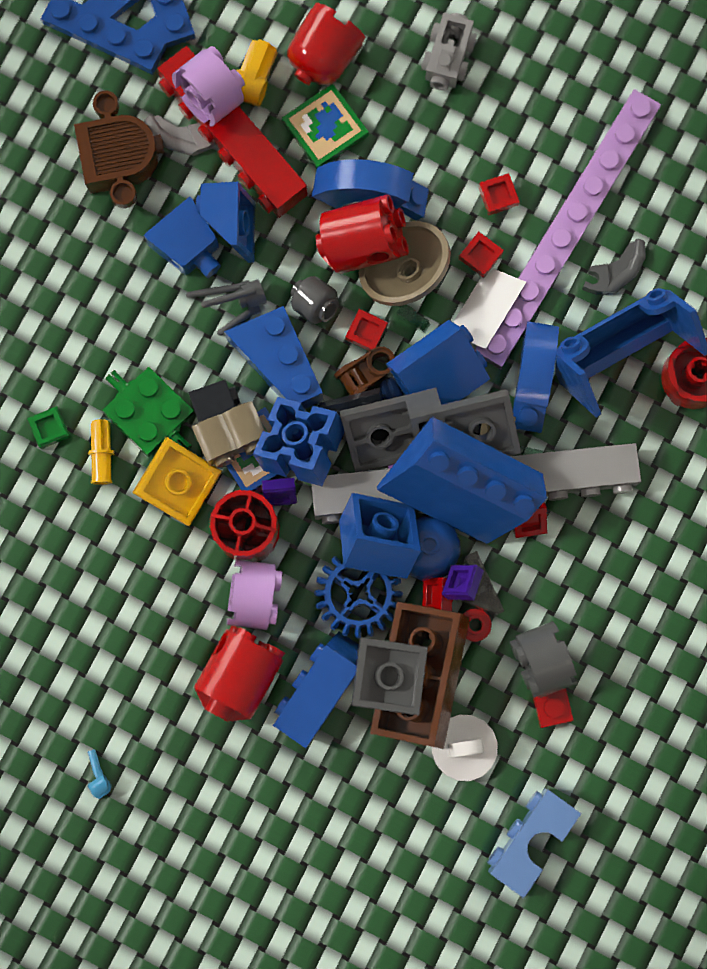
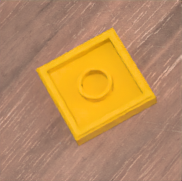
[132,437,222,526]

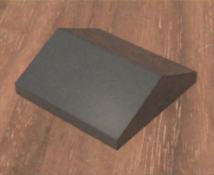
[351,638,428,715]

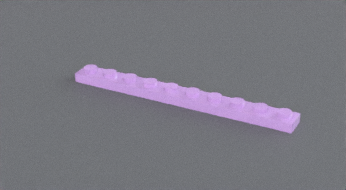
[474,89,661,370]

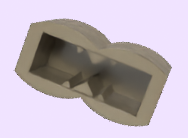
[192,401,266,468]

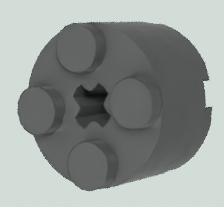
[509,621,578,698]

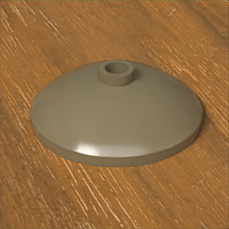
[359,221,451,306]

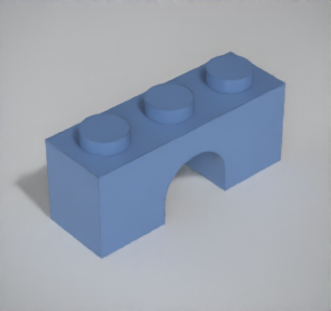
[487,788,581,898]

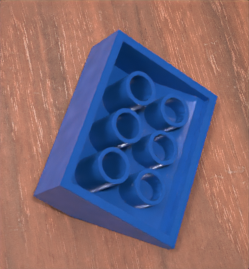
[377,417,547,544]

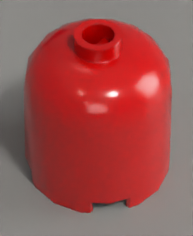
[287,3,366,85]

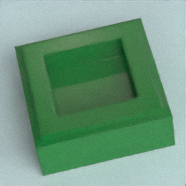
[27,406,71,449]

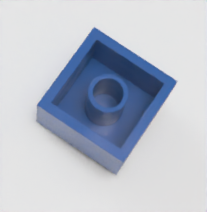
[339,493,421,579]

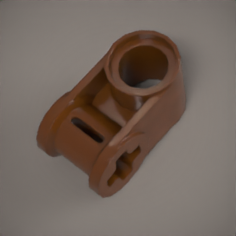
[334,347,395,395]

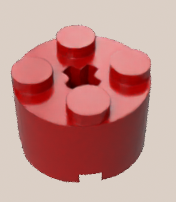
[661,338,707,409]

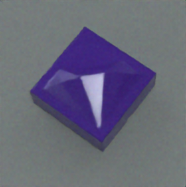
[262,478,297,506]
[442,565,484,600]

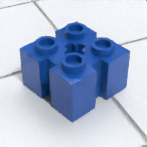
[253,397,345,486]

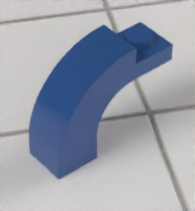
[312,159,429,220]

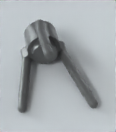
[186,279,267,336]

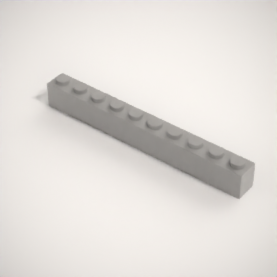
[311,443,641,524]

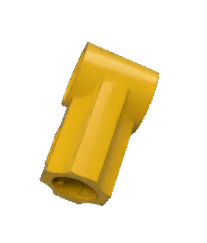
[236,39,278,107]

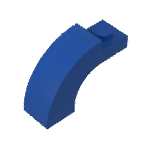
[512,321,559,433]

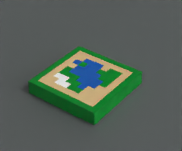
[282,83,369,169]

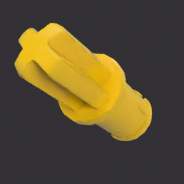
[88,419,114,485]

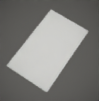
[453,268,526,349]

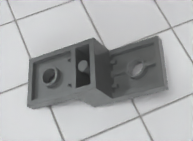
[340,388,521,472]

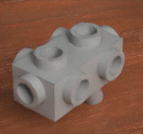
[421,13,477,91]

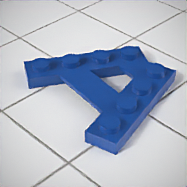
[40,0,196,75]

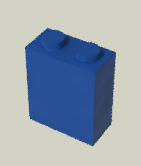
[386,320,490,405]

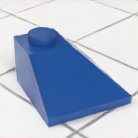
[196,181,255,263]

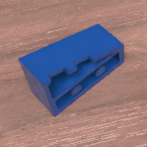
[224,306,324,409]
[273,631,359,748]

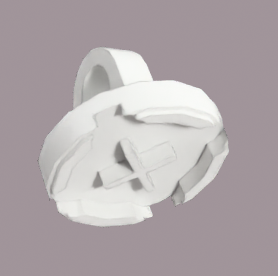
[432,715,498,781]

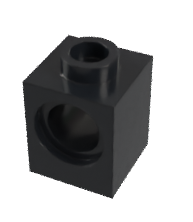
[188,380,241,423]

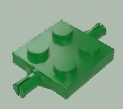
[102,367,194,457]

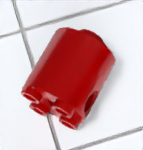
[316,194,409,274]
[210,490,280,562]
[193,626,285,722]

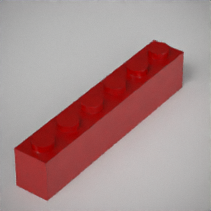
[157,45,308,218]

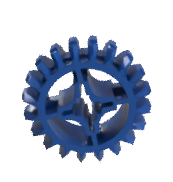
[314,556,403,639]

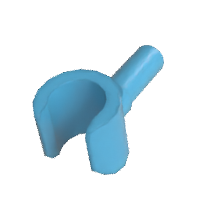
[87,750,112,799]

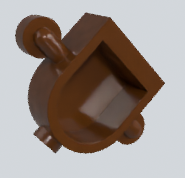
[74,90,165,209]

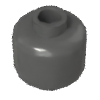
[291,276,339,324]

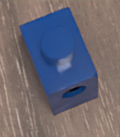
[144,197,221,278]

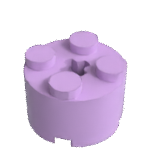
[172,46,245,126]
[227,559,282,630]

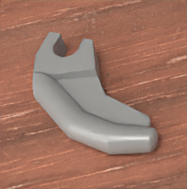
[145,115,216,156]

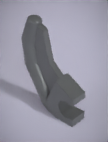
[582,239,646,295]

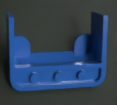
[555,288,707,417]

